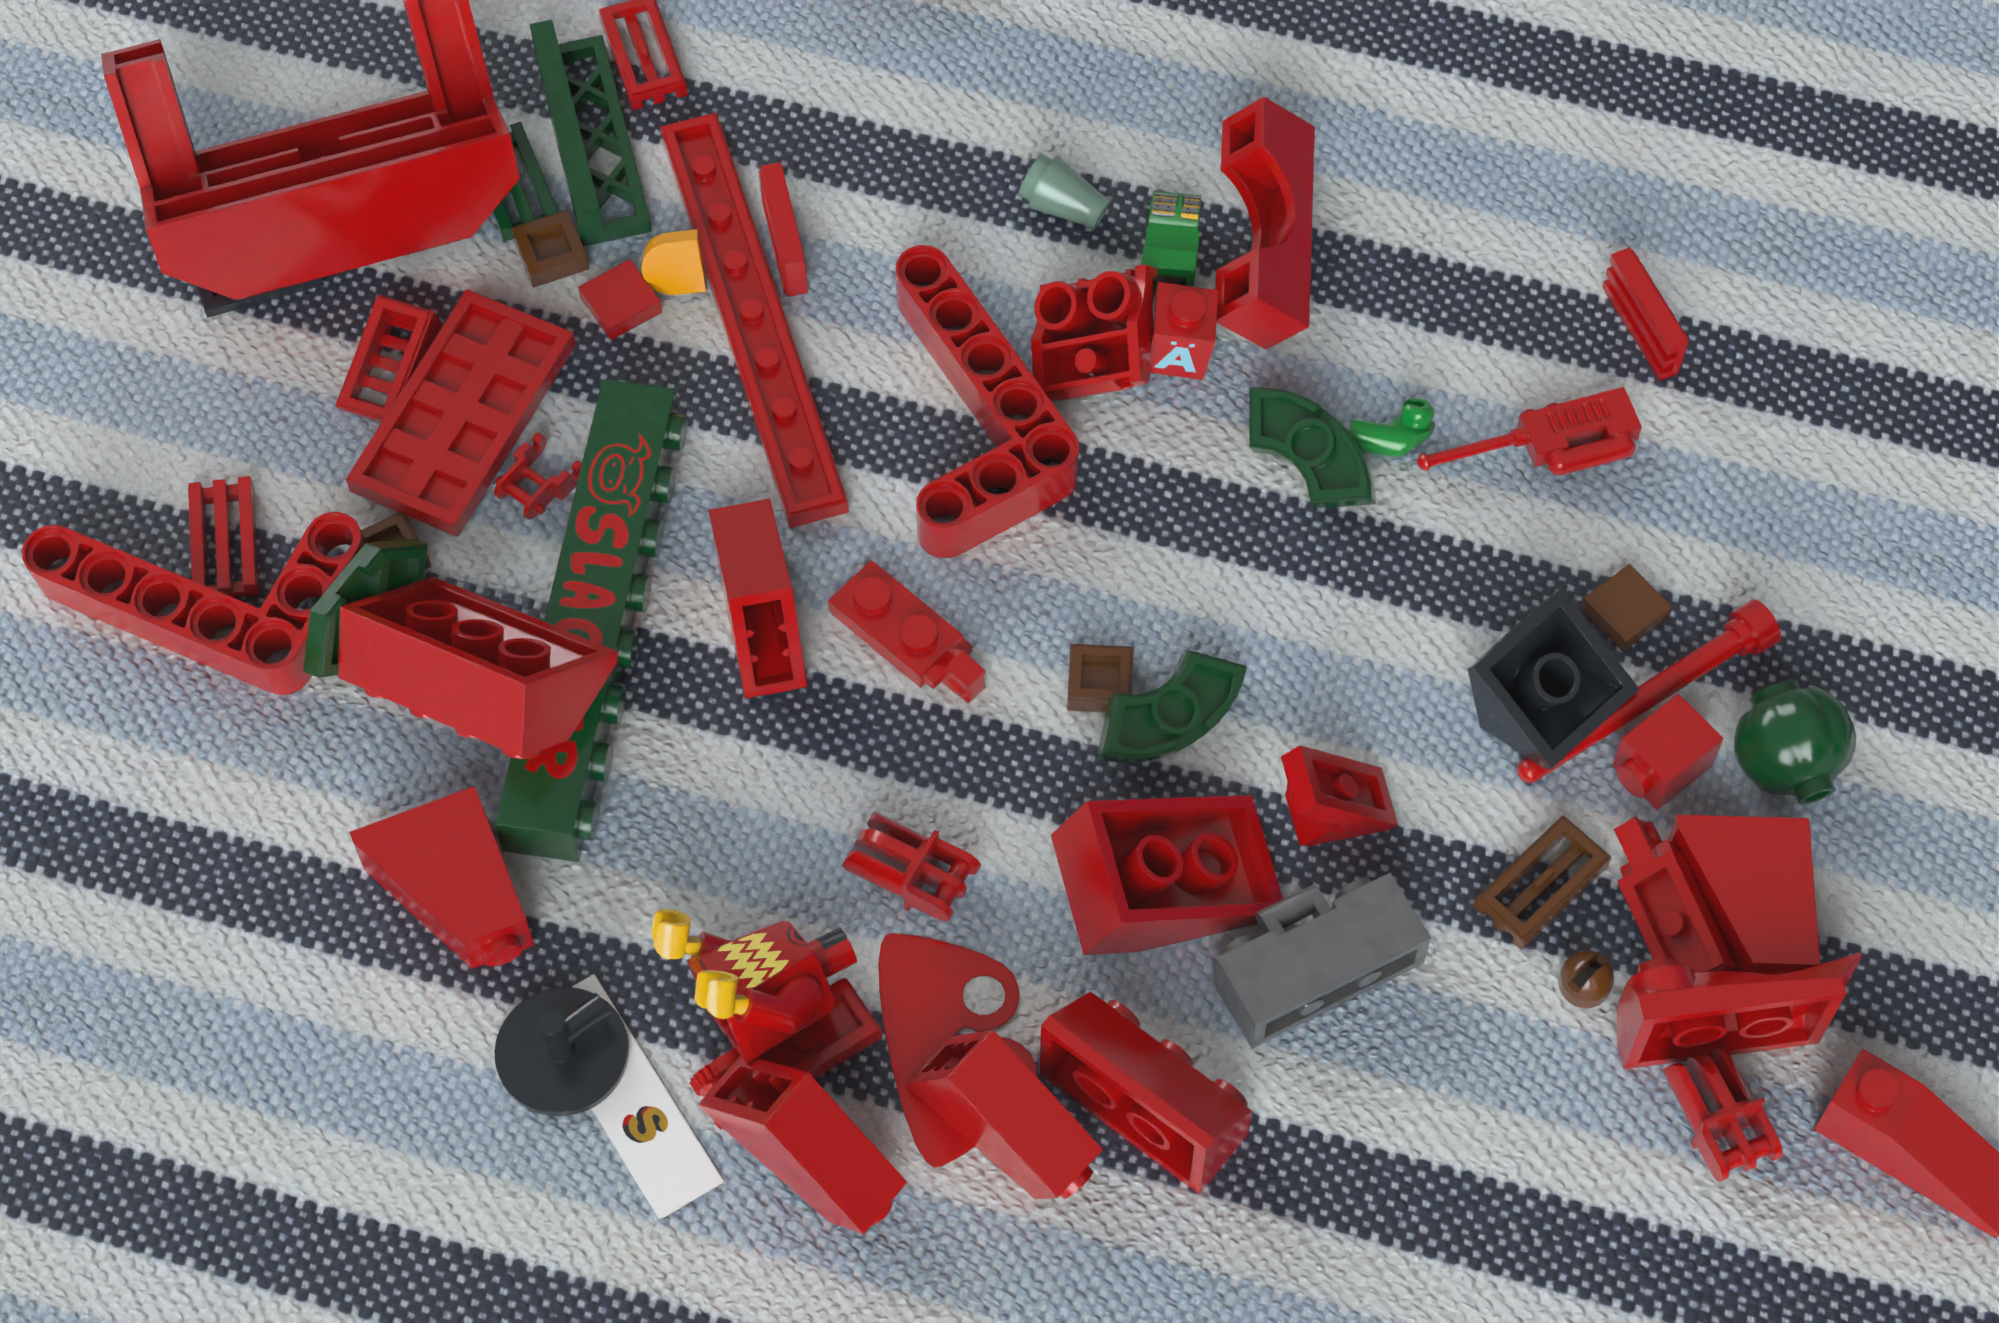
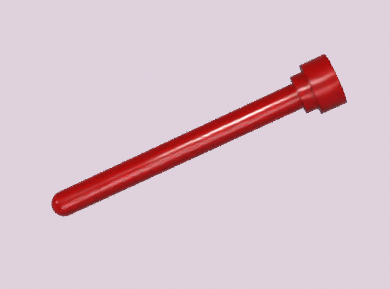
[1517,599,1781,783]

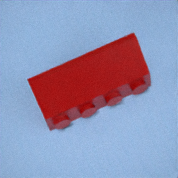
[338,577,618,759]

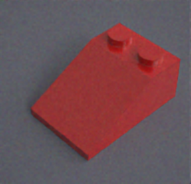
[1051,795,1283,955]

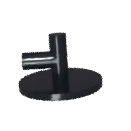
[494,987,629,1116]

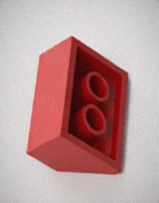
[1040,991,1253,1195]

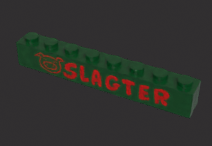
[495,379,688,862]

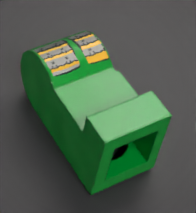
[1141,191,1201,298]

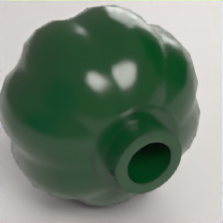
[1734,680,1856,804]

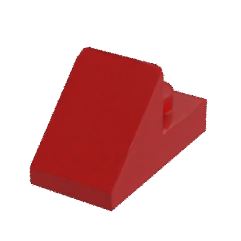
[1281,745,1398,846]

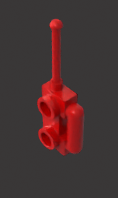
[1417,387,1642,476]

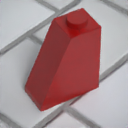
[708,498,808,699]
[350,786,534,969]
[1667,814,1820,975]
[905,1030,1103,1199]
[698,1055,907,1234]

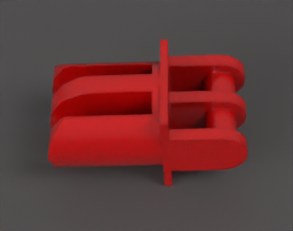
[842,811,981,921]
[1663,1044,1783,1182]

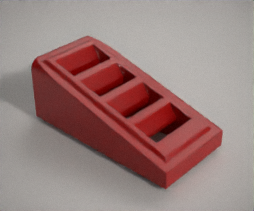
[335,294,443,423]

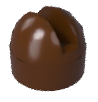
[1558,950,1614,1008]

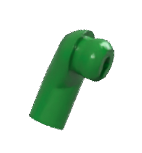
[1349,398,1435,457]

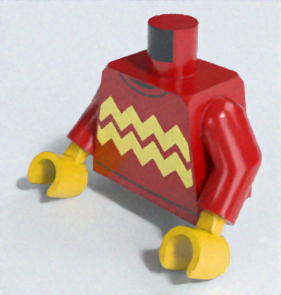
[651,909,857,1063]

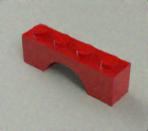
[1215,96,1315,350]

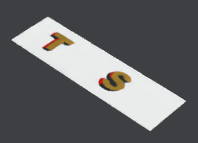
[572,974,724,1220]

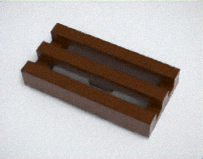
[1473,815,1612,951]

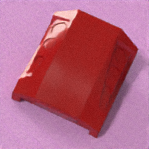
[1031,264,1158,401]

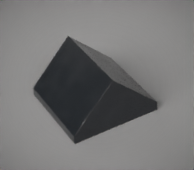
[1467,589,1640,770]

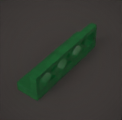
[529,19,652,247]

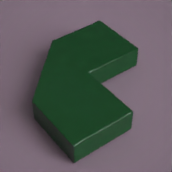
[303,538,428,678]

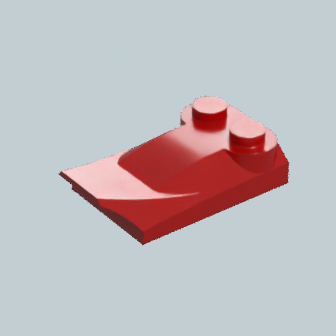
[1617,952,1862,1069]

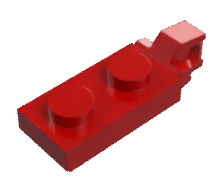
[828,560,986,704]
[1614,816,1737,973]

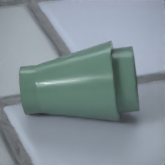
[1018,153,1111,231]

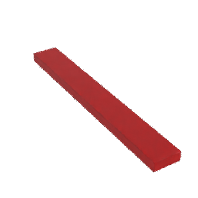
[660,112,849,529]

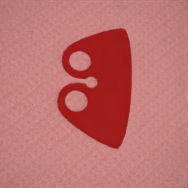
[878,933,1037,1168]

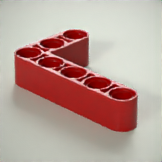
[896,245,1079,558]
[22,511,367,695]

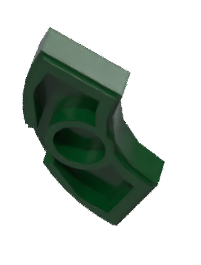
[1249,387,1376,508]
[1096,650,1247,763]

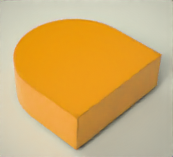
[641,229,707,295]

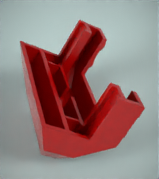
[101,0,520,300]

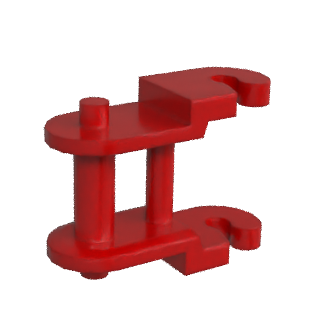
[494,432,582,520]

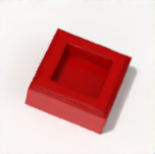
[578,259,662,341]

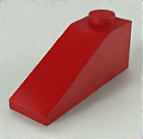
[1814,1048,1999,1239]

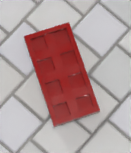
[346,289,576,537]

